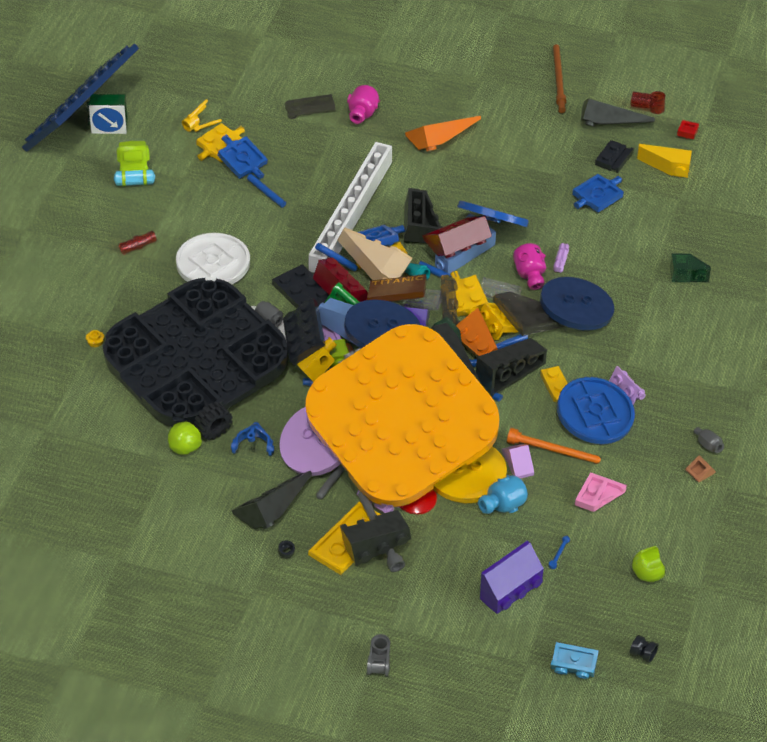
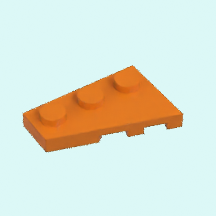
[452,308,498,357]

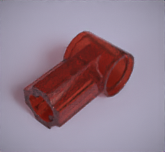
[631,91,666,114]

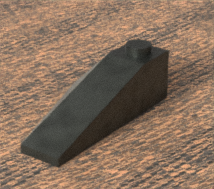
[581,99,655,127]
[231,470,312,529]

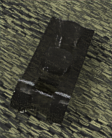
[284,94,335,119]
[441,274,460,328]

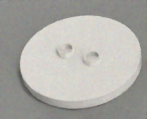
[176,233,250,284]

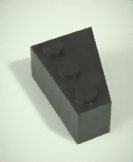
[404,188,443,244]
[340,510,411,566]

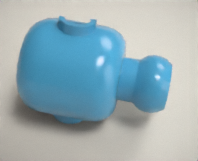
[478,475,528,514]

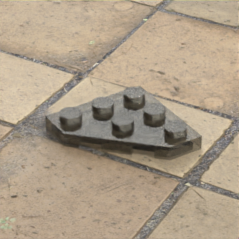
[493,292,566,336]

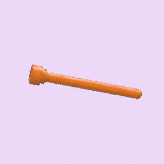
[507,428,601,464]

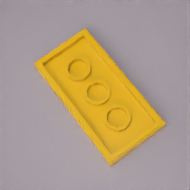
[308,501,380,575]

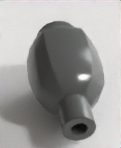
[694,427,724,453]

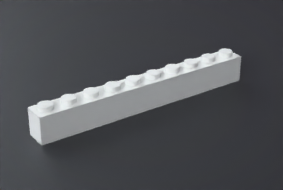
[309,142,392,273]

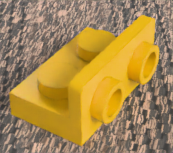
[480,303,520,340]

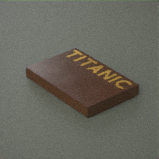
[367,274,427,301]

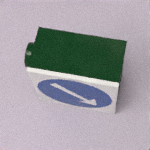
[86,94,128,134]

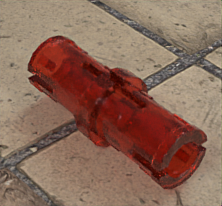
[119,231,157,255]

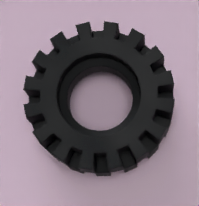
[194,402,233,440]

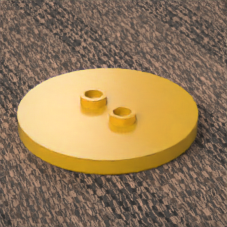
[434,446,507,503]

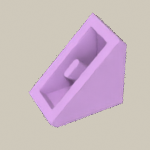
[501,444,534,479]

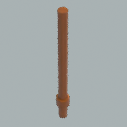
[553,44,566,113]

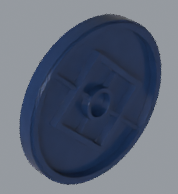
[540,277,614,330]
[344,300,421,348]

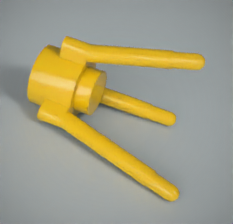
[182,99,222,132]

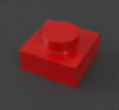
[677,120,699,140]

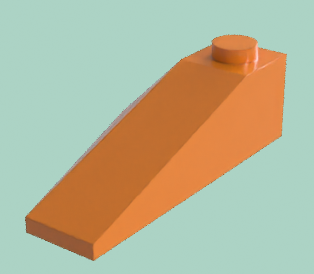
[405,116,481,152]

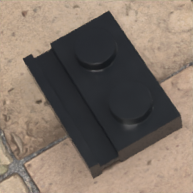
[595,140,634,173]

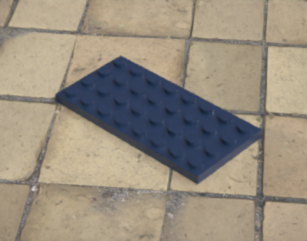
[22,43,139,152]

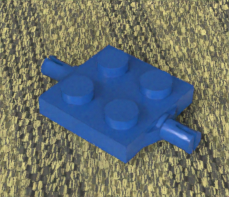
[218,134,268,180]
[572,174,624,212]
[358,225,405,246]

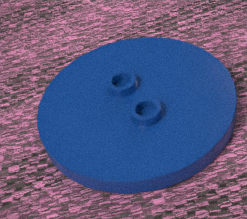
[457,200,529,227]
[557,377,635,444]

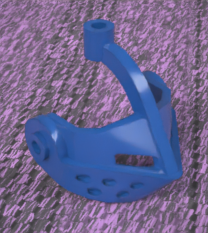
[231,422,274,456]

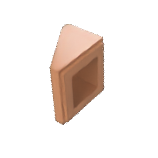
[685,456,716,482]

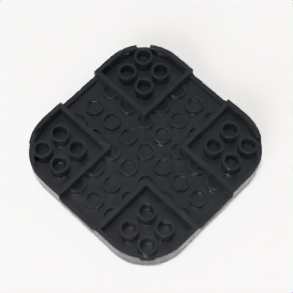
[103,278,288,427]

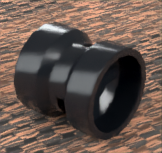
[629,635,659,663]

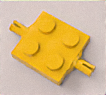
[196,123,245,163]
[441,271,488,318]

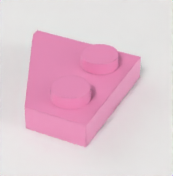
[575,472,627,512]

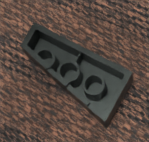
[476,338,547,397]

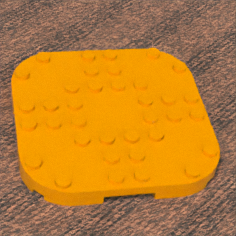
[306,324,499,507]

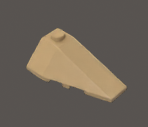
[337,228,412,280]

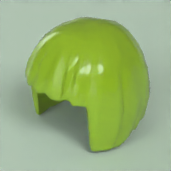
[167,421,202,455]
[632,546,665,582]

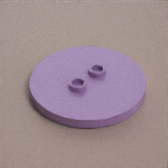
[280,407,341,476]

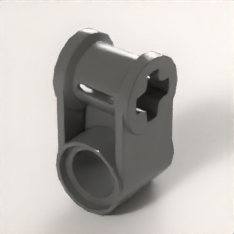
[367,634,390,677]

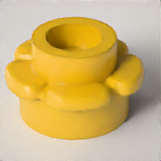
[86,330,105,347]

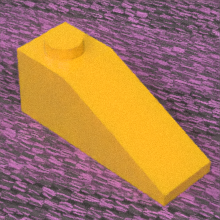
[637,144,692,178]

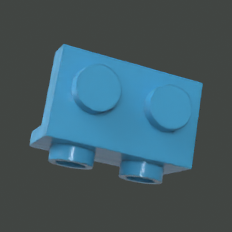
[551,642,599,679]

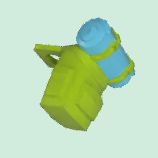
[114,141,155,187]

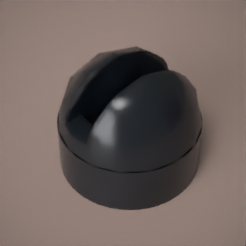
[278,540,295,559]

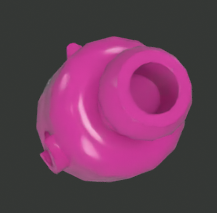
[347,85,380,124]
[513,243,547,290]

